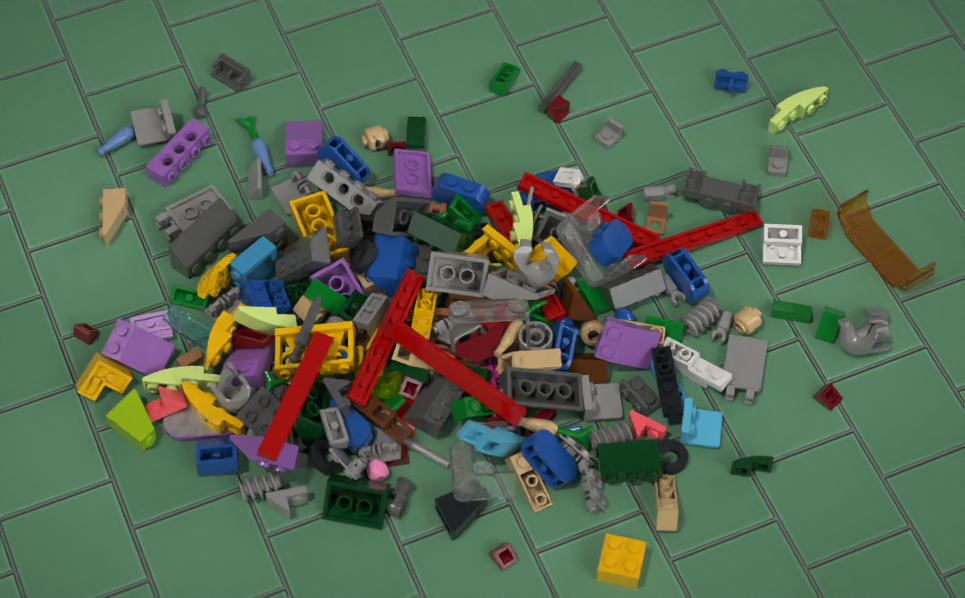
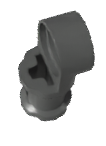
[389,477,414,519]

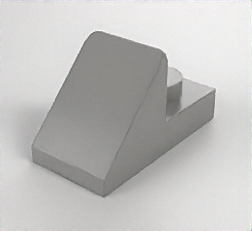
[767,144,790,178]
[864,307,891,342]
[265,486,308,519]

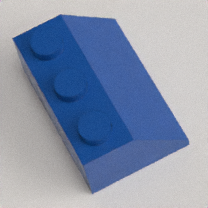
[366,234,418,298]

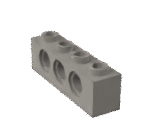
[307,158,383,216]

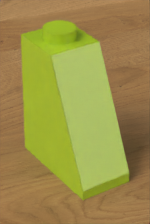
[106,389,157,452]

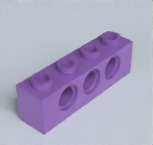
[145,118,211,187]

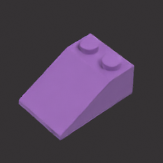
[285,120,323,168]
[308,257,365,318]
[593,315,662,370]
[101,319,176,376]
[223,339,275,389]
[230,434,299,473]

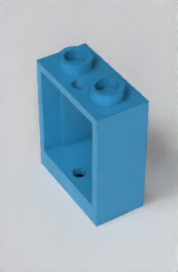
[229,236,278,292]

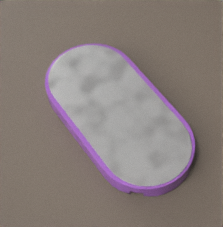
[163,401,237,441]

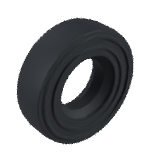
[350,240,377,274]
[308,438,342,473]
[659,439,688,475]

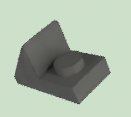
[322,377,352,417]

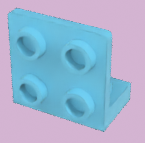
[680,397,722,448]

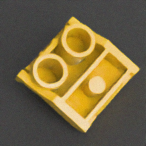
[196,253,237,299]

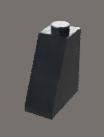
[435,480,489,541]

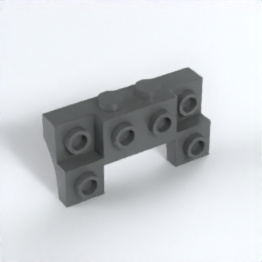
[681,167,761,213]

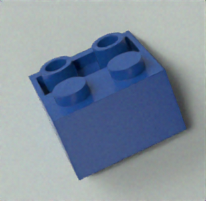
[240,279,291,314]
[196,436,239,476]

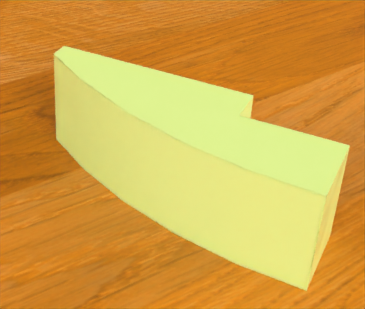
[233,306,297,336]

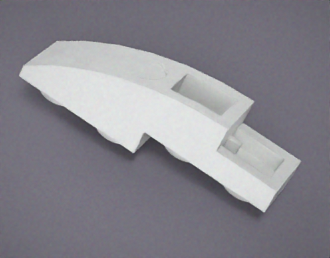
[659,337,733,392]

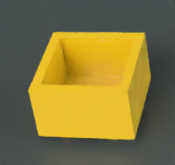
[596,533,646,589]

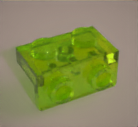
[371,371,403,400]

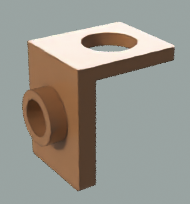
[646,201,669,236]

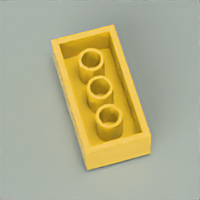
[289,190,350,272]

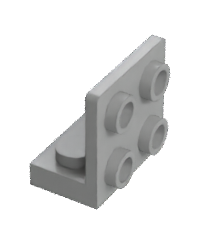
[130,99,176,146]
[582,375,623,421]

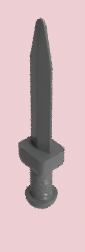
[289,295,321,364]

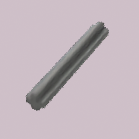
[538,61,582,114]

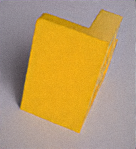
[527,236,578,283]
[76,352,132,401]

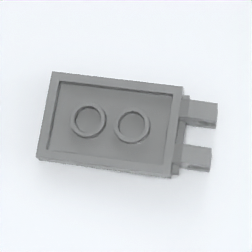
[155,184,233,243]
[724,334,768,406]

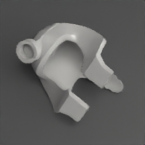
[513,239,559,288]
[838,317,891,355]
[210,362,257,414]

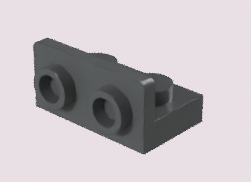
[619,375,661,417]

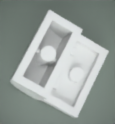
[761,224,802,266]

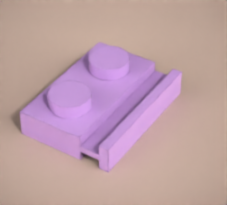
[130,310,174,340]

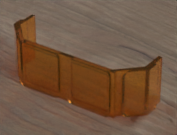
[837,189,936,291]

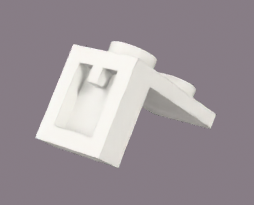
[553,167,585,197]

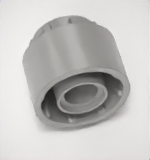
[519,321,553,351]

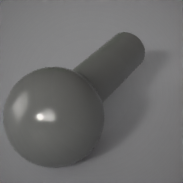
[193,86,208,119]

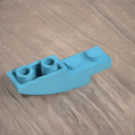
[456,420,525,457]

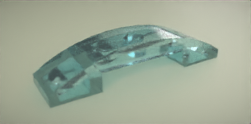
[163,303,236,359]

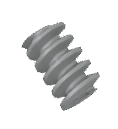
[679,296,720,337]
[589,422,634,456]
[238,471,282,503]

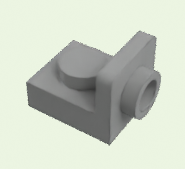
[594,117,623,150]

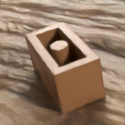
[176,347,204,367]

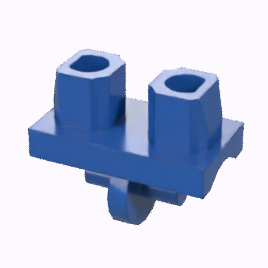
[714,69,749,93]

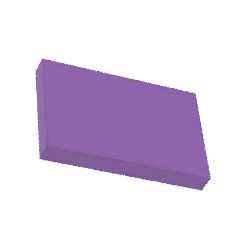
[393,148,432,198]

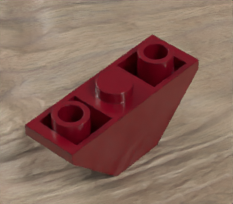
[447,324,504,363]

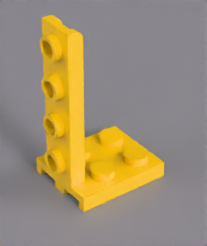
[437,224,519,297]

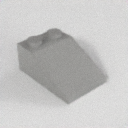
[425,251,489,297]
[482,268,556,303]

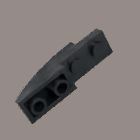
[651,346,683,418]

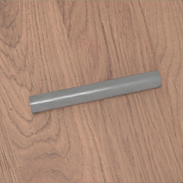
[402,438,451,468]

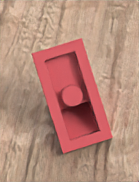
[145,386,188,422]
[628,410,667,442]

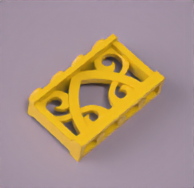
[274,321,356,380]

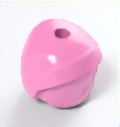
[366,459,389,482]

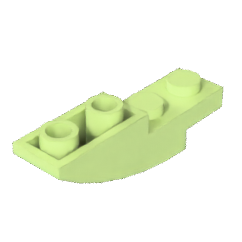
[768,86,828,135]
[508,191,533,248]
[142,366,220,393]

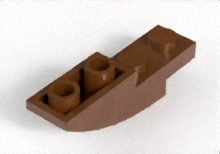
[348,394,413,445]

